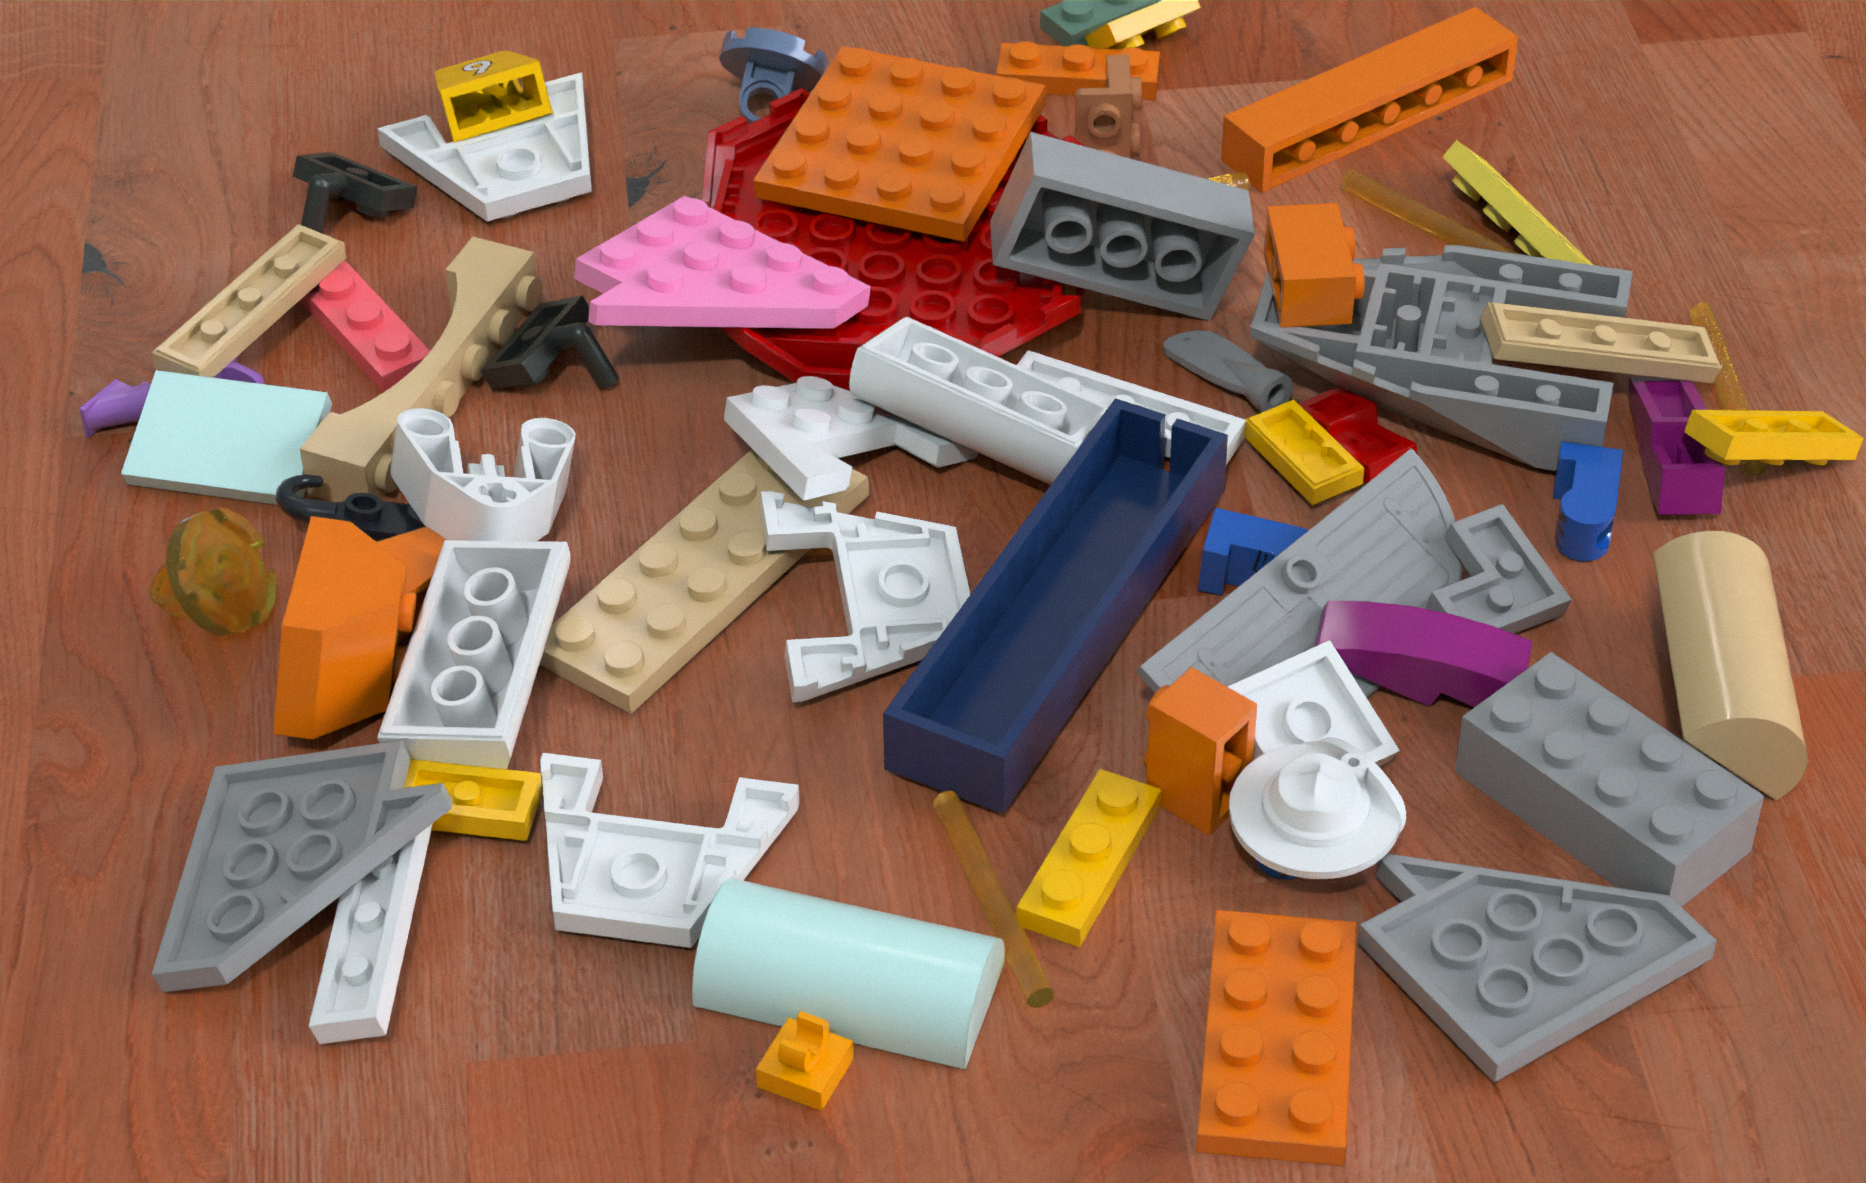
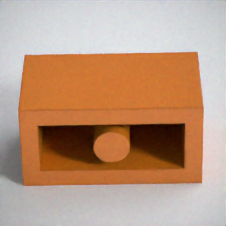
[1264,203,1365,328]
[1144,667,1257,836]

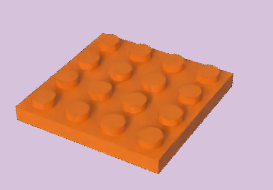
[753,46,1047,242]

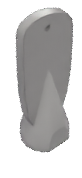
[1163,330,1293,412]

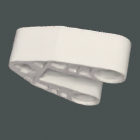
[390,408,576,541]

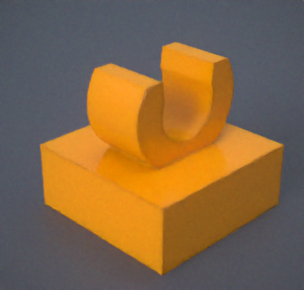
[756,1011,854,1111]

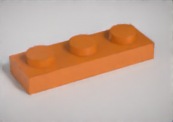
[996,42,1160,100]

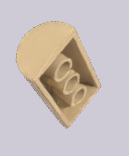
[1653,531,1808,800]

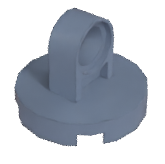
[719,27,829,124]

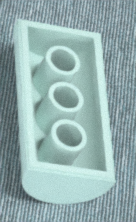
[692,878,1005,1069]

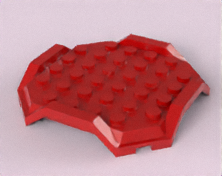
[701,88,1086,391]

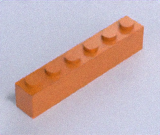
[1221,6,1518,193]

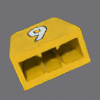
[434,50,553,143]

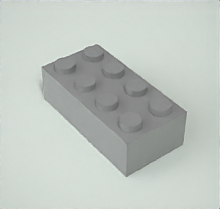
[990,132,1255,321]
[1455,652,1764,907]

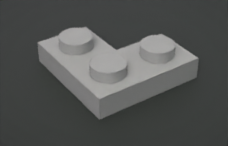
[1426,504,1572,634]

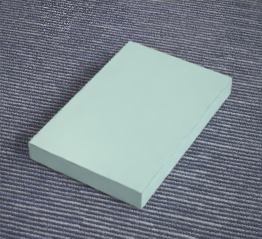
[121,370,332,505]

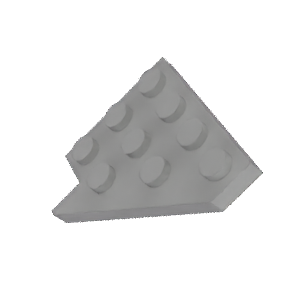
[151,740,453,992]
[1358,854,1717,1083]

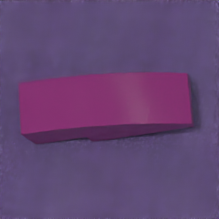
[1629,377,1725,515]
[1314,600,1533,707]

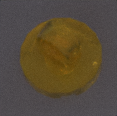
[149,508,277,636]

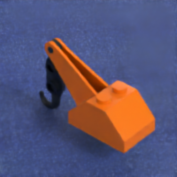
[273,474,446,739]

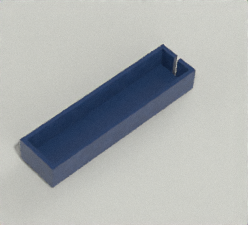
[883,398,1228,814]

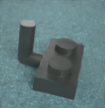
[293,152,418,233]
[480,295,619,390]

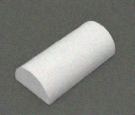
[849,317,1109,485]
[377,540,571,769]

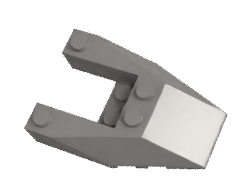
[1250,245,1633,471]

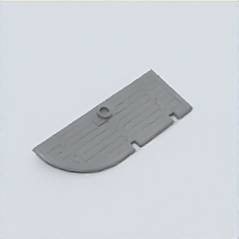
[1136,448,1462,698]

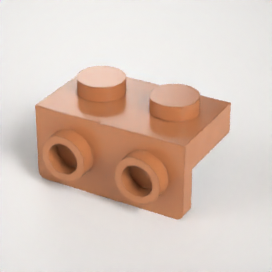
[1075,55,1142,158]

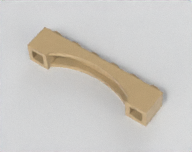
[300,236,542,502]

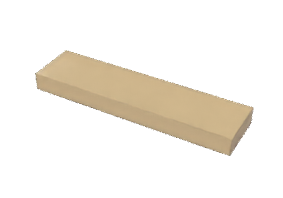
[152,224,347,378]
[1480,302,1722,383]

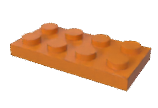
[1196,910,1357,1166]

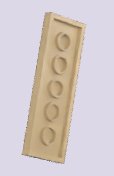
[539,449,870,714]

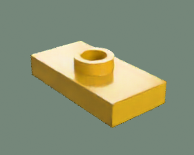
[1245,399,1364,505]

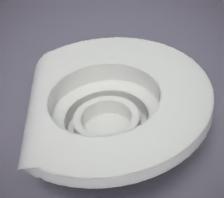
[1229,737,1406,879]

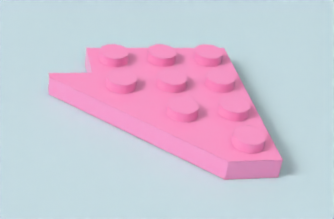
[574,196,871,329]

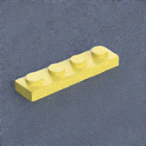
[1442,140,1594,265]

